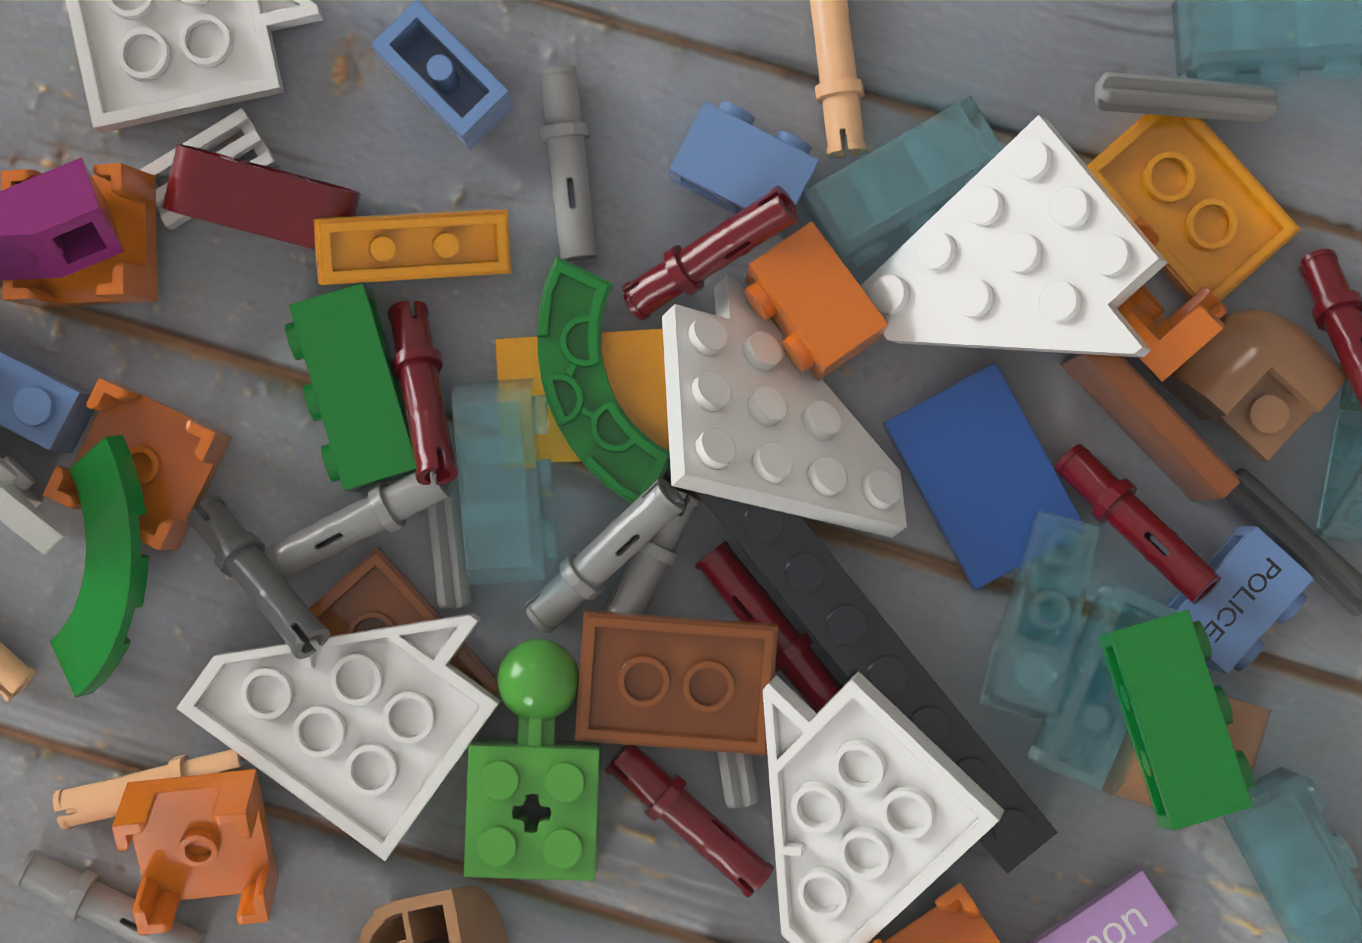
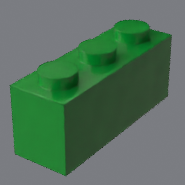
[285,282,416,492]
[1098,609,1254,831]

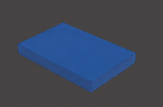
[882,362,1087,590]

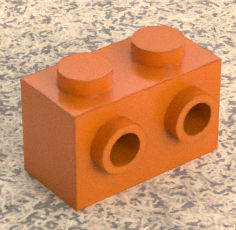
[744,221,888,381]

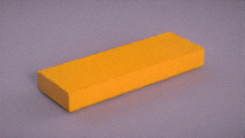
[313,209,511,285]

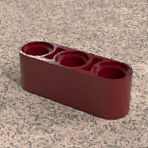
[162,144,361,250]

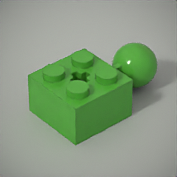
[464,639,602,881]

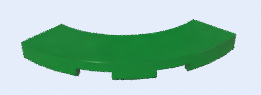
[537,256,670,504]
[50,435,149,698]

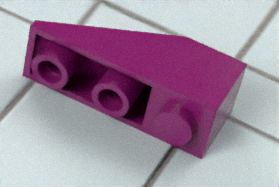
[0,157,124,280]

